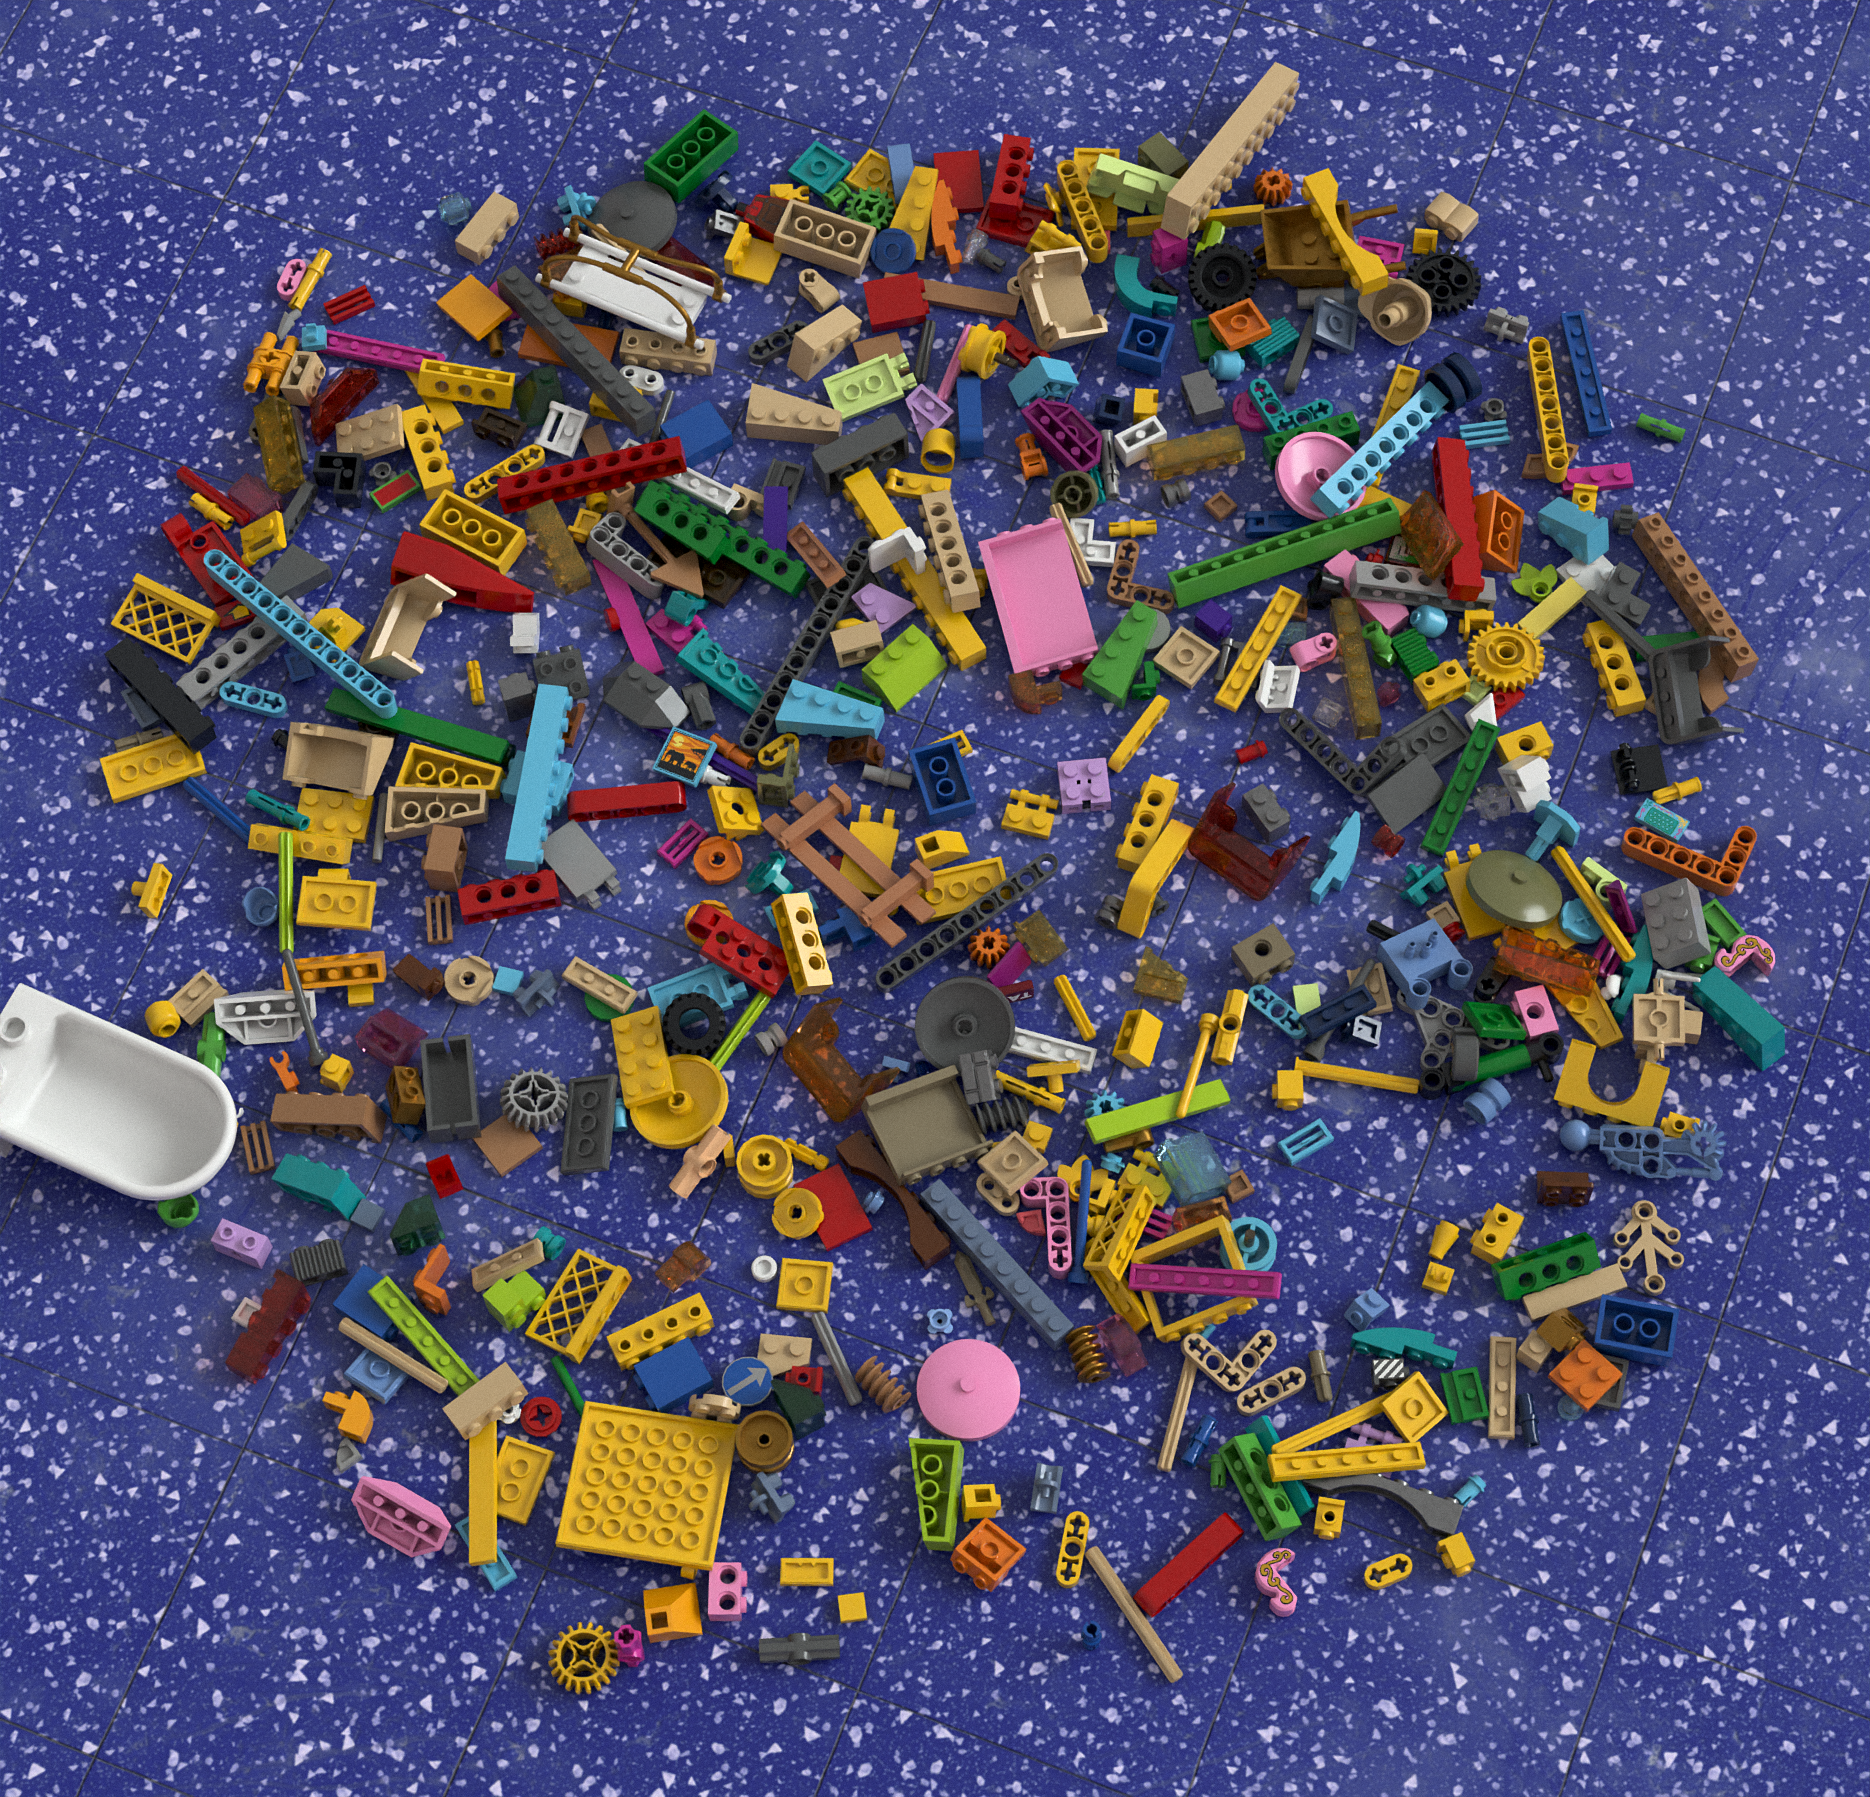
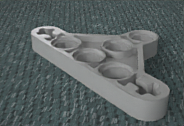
[1396,989,1510,1071]

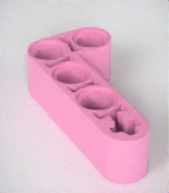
[1020,1177,1072,1279]

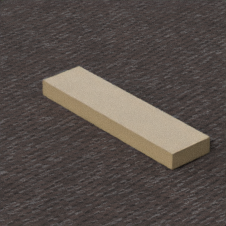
[1522,1263,1628,1322]
[1488,1336,1516,1440]

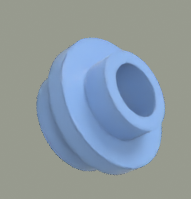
[862,1189,885,1214]

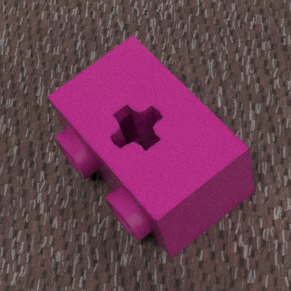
[1150,228,1188,274]

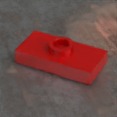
[1491,687,1525,722]

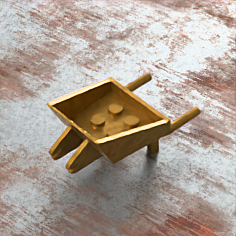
[1253,199,1407,287]

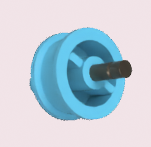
[1219,1217,1277,1271]

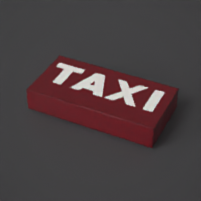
[998,980,1034,1003]

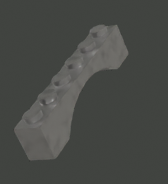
[1303,1473,1464,1539]

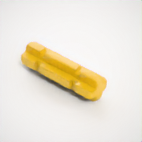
[466,660,485,706]
[784,1138,829,1171]

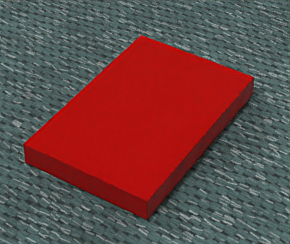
[933,150,984,213]
[975,193,1055,248]
[793,1163,873,1252]

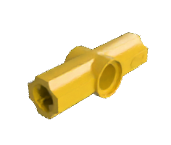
[1211,989,1249,1066]

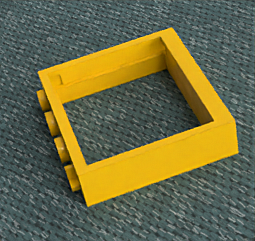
[1130,1215,1258,1343]

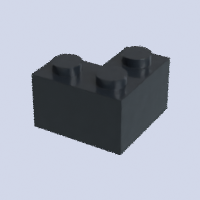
[313,451,366,508]

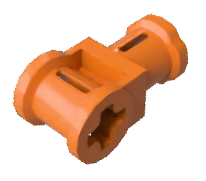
[1014,433,1048,481]

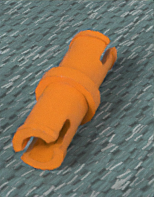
[709,733,755,770]

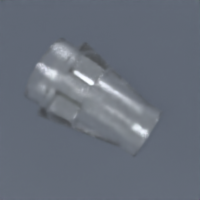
[962,229,988,265]

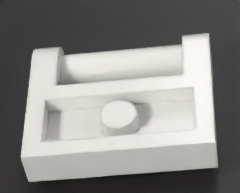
[534,401,590,459]

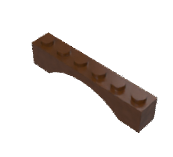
[835,1130,951,1270]

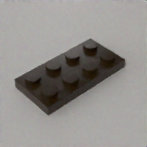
[646,534,750,609]

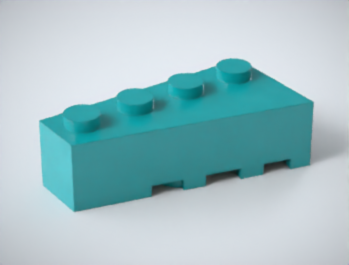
[1693,966,1785,1072]

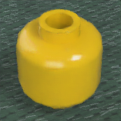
[144,1001,181,1038]

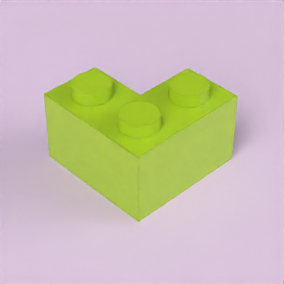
[482,1270,547,1332]

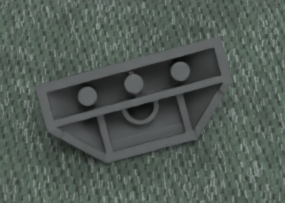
[603,661,691,730]

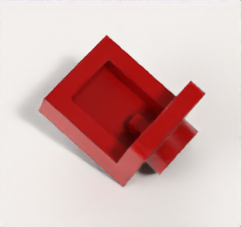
[425,1154,463,1199]

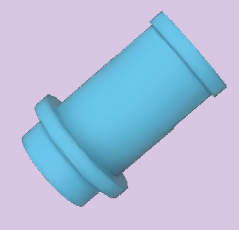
[613,1098,628,1132]
[1453,1474,1486,1508]

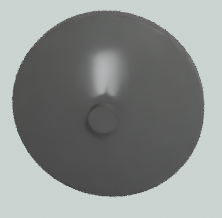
[588,181,677,260]
[915,976,1015,1076]

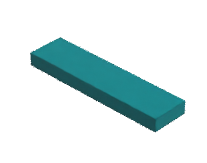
[1245,1415,1315,1518]

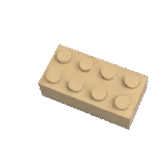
[774,199,876,279]

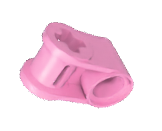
[1289,633,1337,672]

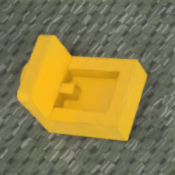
[567,508,604,543]
[1458,609,1494,642]
[1088,1178,1117,1216]

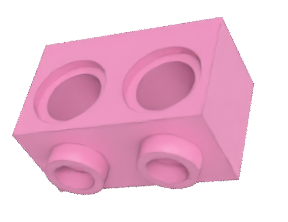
[708,1562,747,1621]

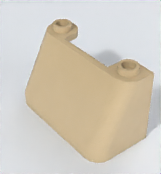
[1017,246,1108,352]
[283,722,394,799]

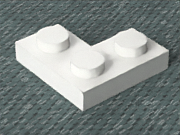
[1070,518,1116,567]

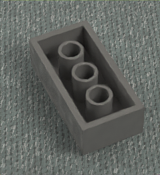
[811,412,909,497]

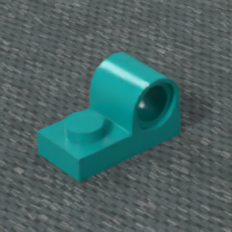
[664,590,710,627]

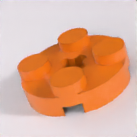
[693,836,743,885]

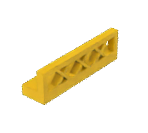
[1083,1184,1157,1282]

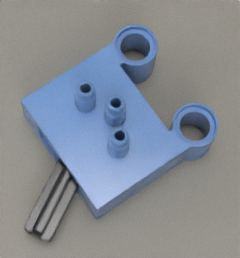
[1366,918,1473,1010]

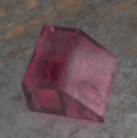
[355,1008,428,1069]

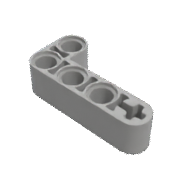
[586,512,665,599]

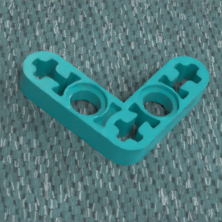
[1247,378,1333,434]

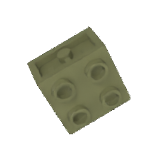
[757,743,800,808]

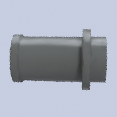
[976,248,1007,274]

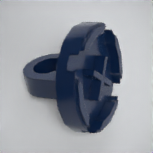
[695,170,738,214]

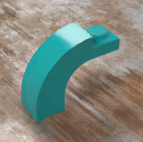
[1114,254,1178,318]

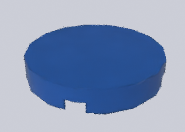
[870,228,916,274]

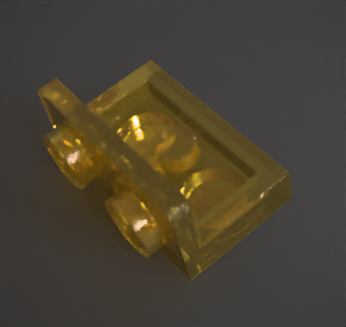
[1013,910,1069,967]

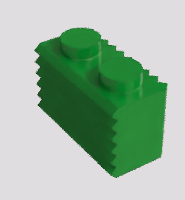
[1390,627,1439,685]

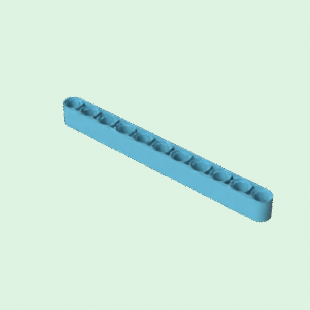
[203,549,398,719]

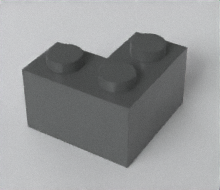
[1598,562,1651,630]

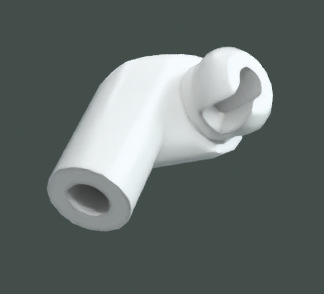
[1600,975,1624,1000]

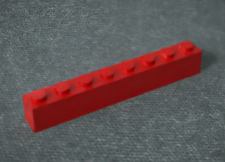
[1431,437,1485,602]

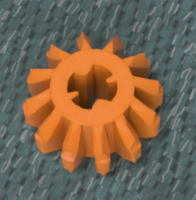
[1253,167,1293,207]
[968,926,1010,969]

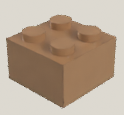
[421,824,468,893]

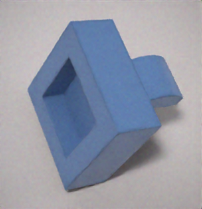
[882,1056,911,1083]

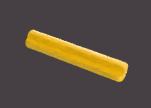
[1054,975,1096,1042]

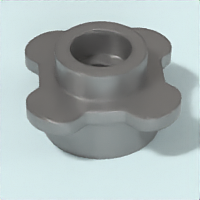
[1481,398,1507,422]
[369,462,397,487]

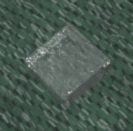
[1312,697,1345,730]

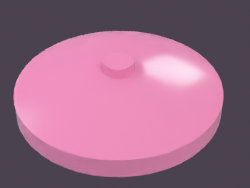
[1275,432,1366,521]
[916,1339,1020,1442]

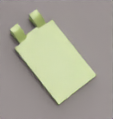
[822,353,918,422]

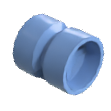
[1463,1078,1511,1125]

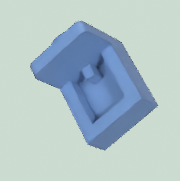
[1344,1288,1390,1332]

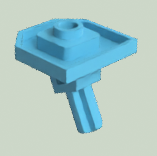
[1525,800,1580,862]

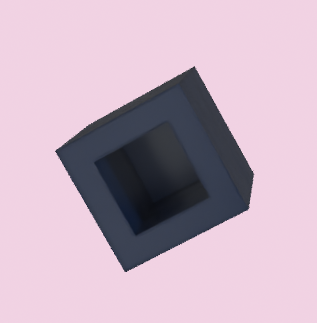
[1092,393,1125,427]

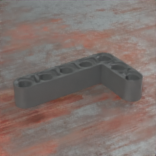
[1279,708,1407,797]

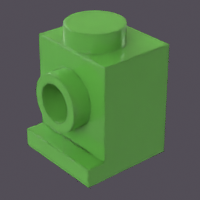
[1685,934,1720,973]

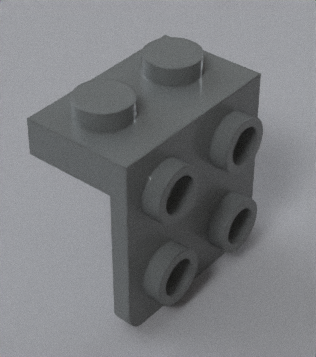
[532,644,590,700]

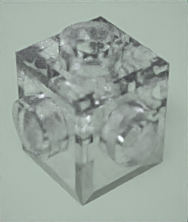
[1472,783,1510,820]

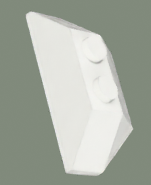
[214,989,317,1045]

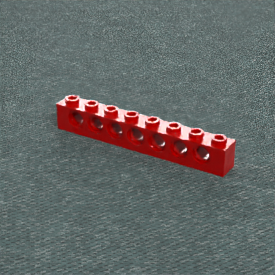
[497,436,687,514]

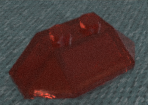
[310,367,380,447]

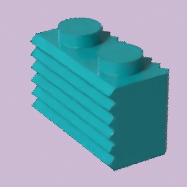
[1245,316,1300,369]

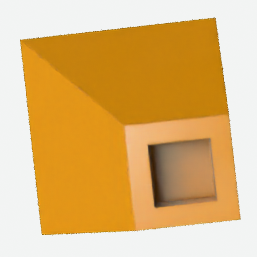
[643,1582,703,1643]

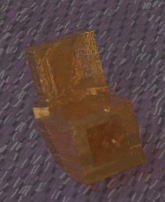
[1008,670,1062,714]
[655,1241,711,1293]

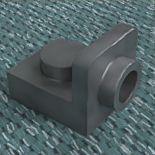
[704,209,742,240]

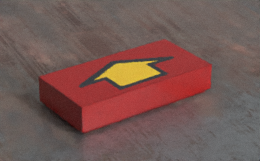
[214,600,264,631]

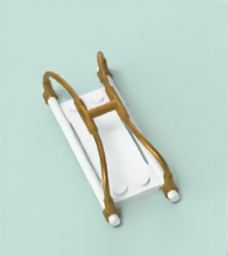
[535,215,732,350]

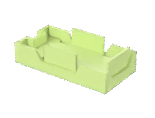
[1086,153,1180,215]

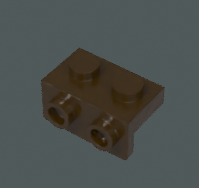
[471,407,528,450]

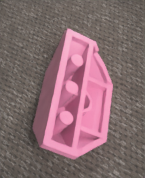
[351,1476,451,1557]

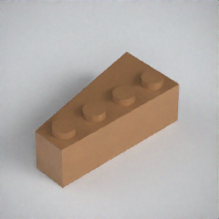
[270,1091,387,1144]

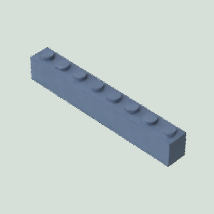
[920,1178,1074,1351]

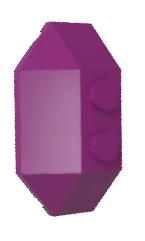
[1021,398,1102,473]

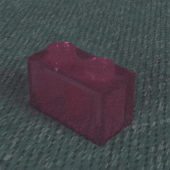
[227,472,284,521]

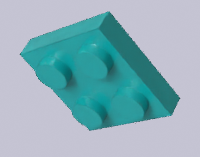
[788,140,852,197]

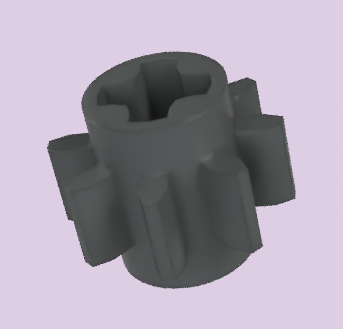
[1612,504,1638,535]

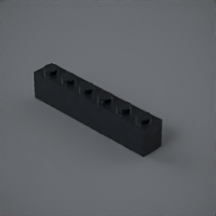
[104,637,217,754]

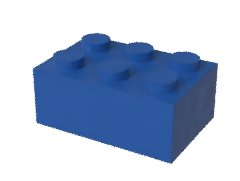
[908,737,977,826]
[1592,1294,1679,1367]

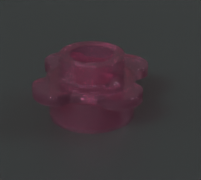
[1377,682,1401,707]

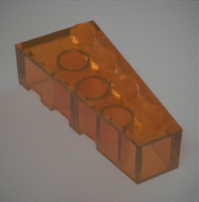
[1493,924,1600,998]

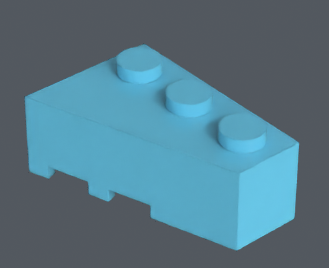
[1538,497,1609,565]

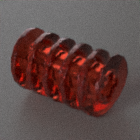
[533,225,582,261]

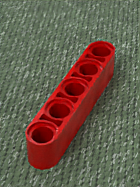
[566,781,687,822]
[1133,1512,1245,1618]

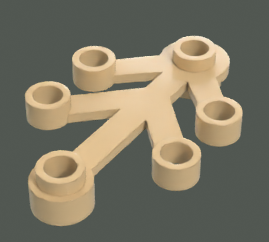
[1613,1200,1684,1296]

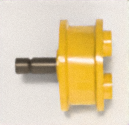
[958,323,1018,380]

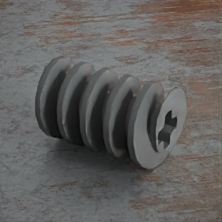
[975,1095,1029,1134]

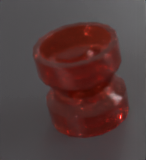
[1371,824,1406,858]

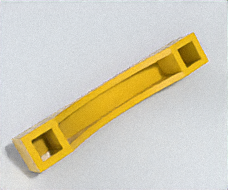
[1301,168,1389,297]

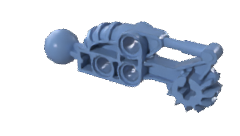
[1559,1120,1727,1181]

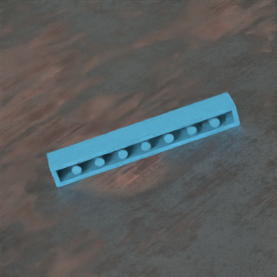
[505,684,573,872]

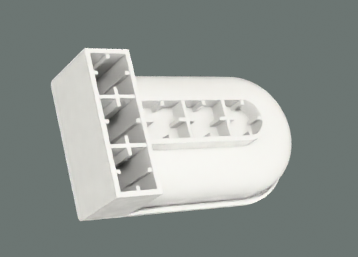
[0,983,237,1200]

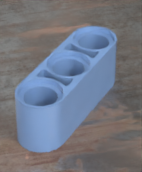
[887,143,914,204]

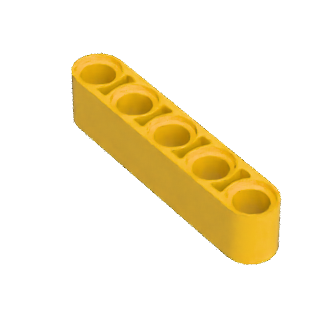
[1057,160,1108,263]

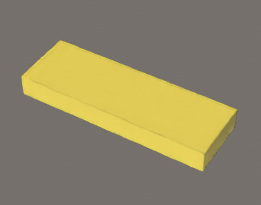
[1518,577,1586,640]

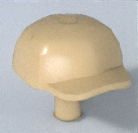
[1358,276,1432,346]

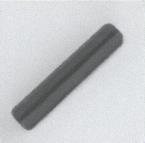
[914,320,936,383]

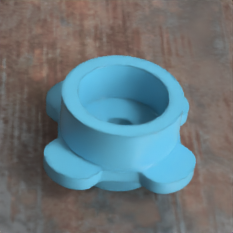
[1100,1152,1125,1173]

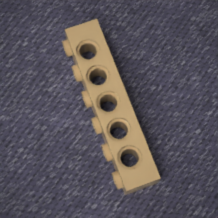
[918,489,981,613]

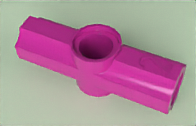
[614,1625,645,1667]

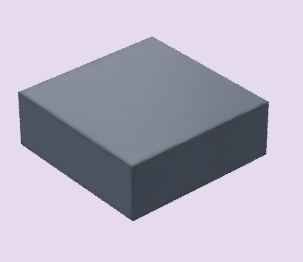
[350,1198,386,1233]

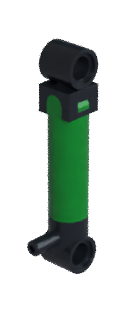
[1418,1032,1564,1100]

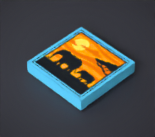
[652,726,717,788]

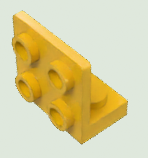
[724,221,782,286]

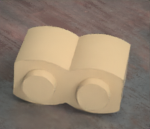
[1424,191,1479,242]

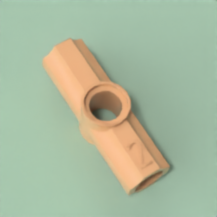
[669,1124,731,1199]

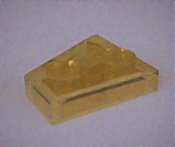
[1133,947,1188,1005]

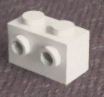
[1114,415,1167,467]

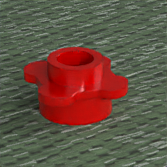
[1364,548,1384,563]

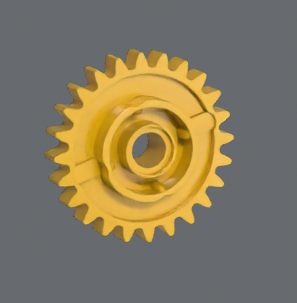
[1466,622,1545,693]

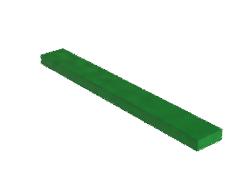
[324,687,510,765]

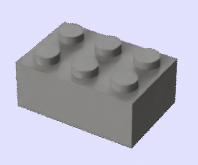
[1641,877,1711,970]

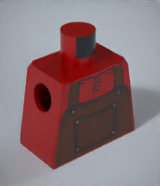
[735,194,790,244]

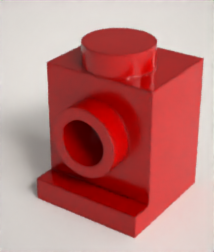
[785,1366,824,1400]

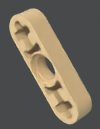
[1237,1367,1306,1416]

